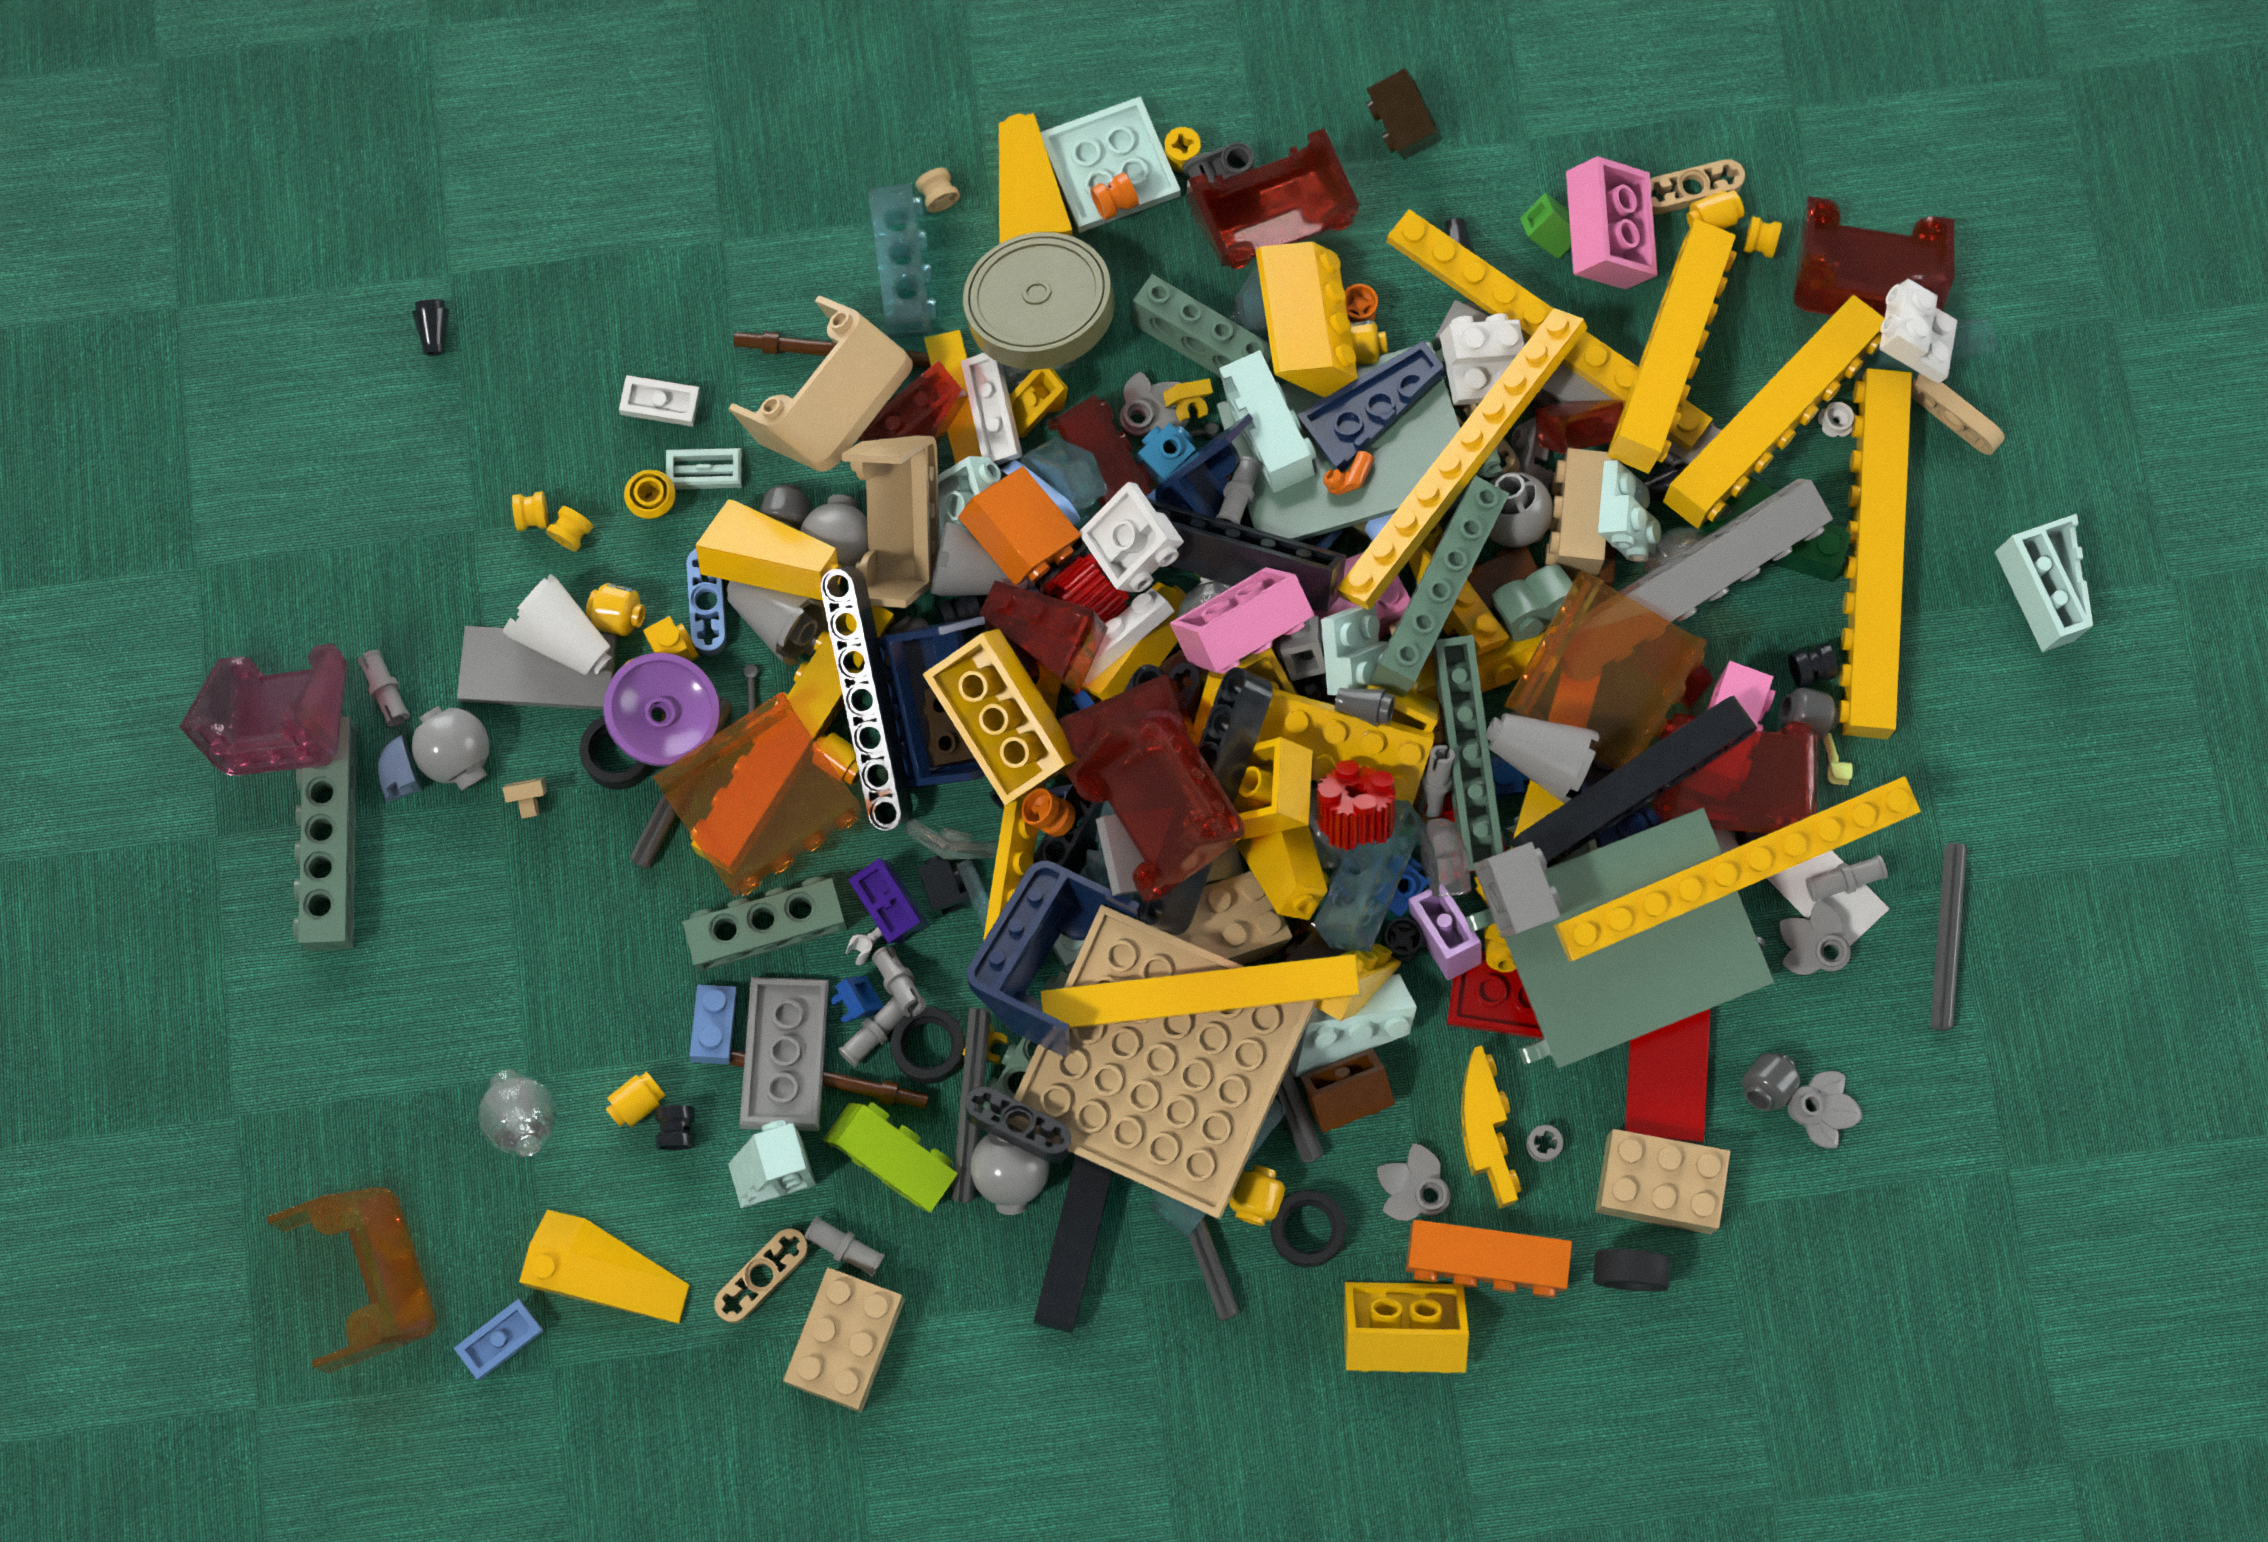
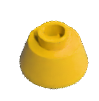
[624,470,676,519]

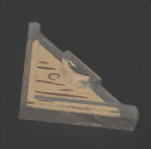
[905,819,999,859]

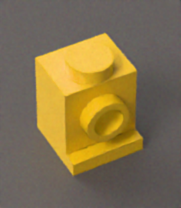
[643,616,699,661]

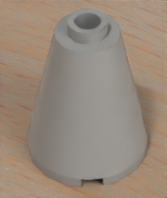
[931,521,1035,596]
[727,581,829,666]
[1485,713,1599,803]

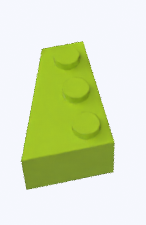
[822,1102,958,1212]

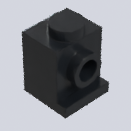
[918,855,971,919]

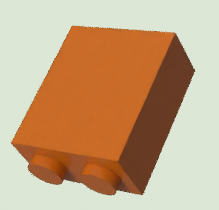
[958,466,1081,586]

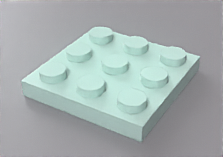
[1040,97,1181,233]

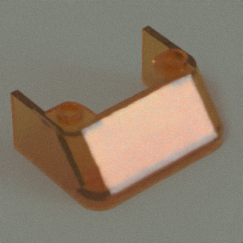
[266,1187,437,1374]

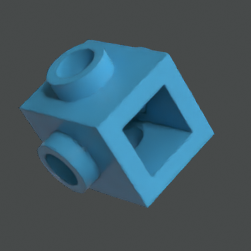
[1135,422,1196,484]

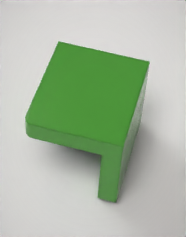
[1520,193,1571,258]

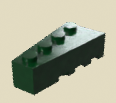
[1688,476,1851,582]

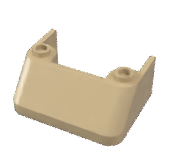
[728,296,913,472]
[842,436,940,608]

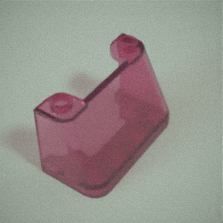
[179,643,347,776]

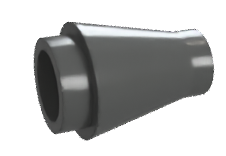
[1335,687,1395,727]

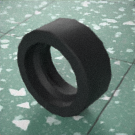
[579,716,653,790]
[891,1007,965,1084]
[1270,1190,1346,1268]
[1593,1249,1671,1291]

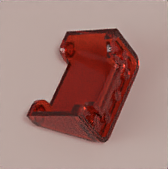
[1187,128,1359,269]
[1794,196,1955,318]
[1067,710,1245,902]
[1652,713,1818,833]

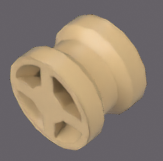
[915,167,960,213]

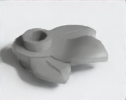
[1120,372,1189,436]
[1779,900,1851,975]
[1787,1071,1863,1149]
[1377,1143,1450,1221]

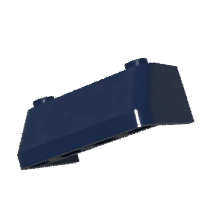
[1155,413,1342,589]
[878,616,986,787]
[967,861,1141,1058]

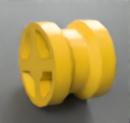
[1164,127,1201,173]
[1743,216,1782,258]
[512,491,549,532]
[546,506,594,552]

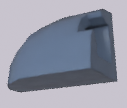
[378,734,422,803]

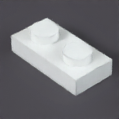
[619,375,701,427]

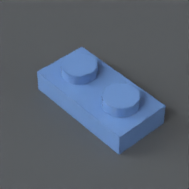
[689,985,737,1064]
[454,1298,544,1381]

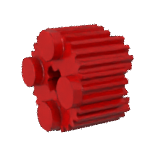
[1044,553,1130,640]
[1316,760,1396,851]

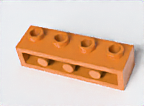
[1405,1220,1572,1298]

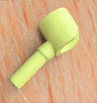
[1823,733,1853,785]

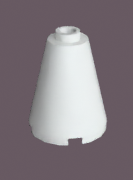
[503,574,612,676]

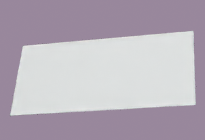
[1765,804,1890,949]

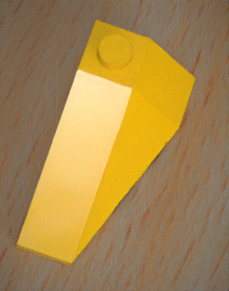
[519,1210,690,1324]

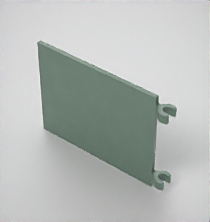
[1217,341,1502,541]
[1465,807,1774,1069]

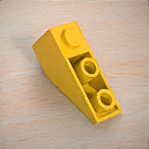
[1315,943,1402,1021]

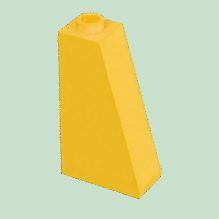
[999,113,1072,244]
[696,499,841,601]
[1062,581,1191,715]
[1236,825,1328,920]

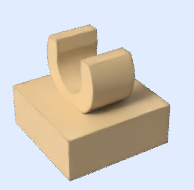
[503,777,547,819]

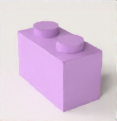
[1408,883,1482,981]

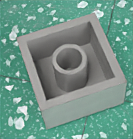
[1473,842,1562,938]

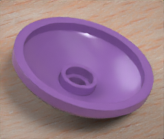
[603,653,720,766]

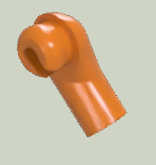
[1323,451,1375,495]

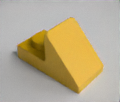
[1009,368,1068,438]

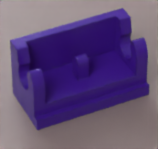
[848,858,930,944]

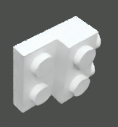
[1879,278,1957,384]
[1439,313,1524,405]
[1079,482,1184,593]

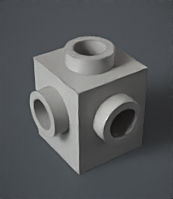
[1276,616,1325,681]

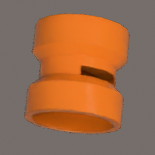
[1090,172,1139,221]
[1345,284,1378,323]
[1021,788,1076,837]

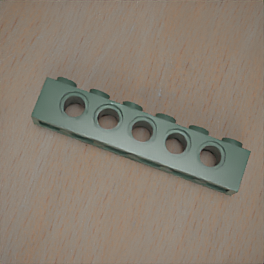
[1370,476,1510,698]
[1431,635,1503,872]
[293,716,357,951]

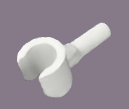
[845,927,883,965]

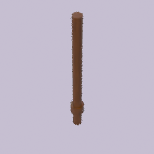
[733,331,931,368]
[729,1049,929,1110]

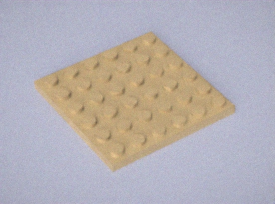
[1007,905,1317,1220]

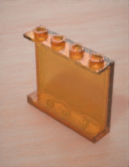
[1504,571,1707,770]
[653,691,862,897]

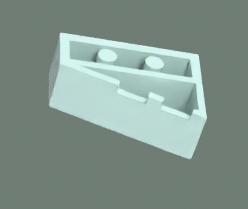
[1219,350,1317,493]
[1995,514,2093,652]
[1289,974,1417,1078]
[728,1120,816,1209]

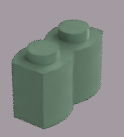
[1491,564,1583,641]

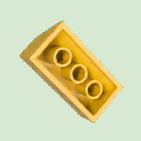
[1255,242,1358,398]
[923,628,1081,805]

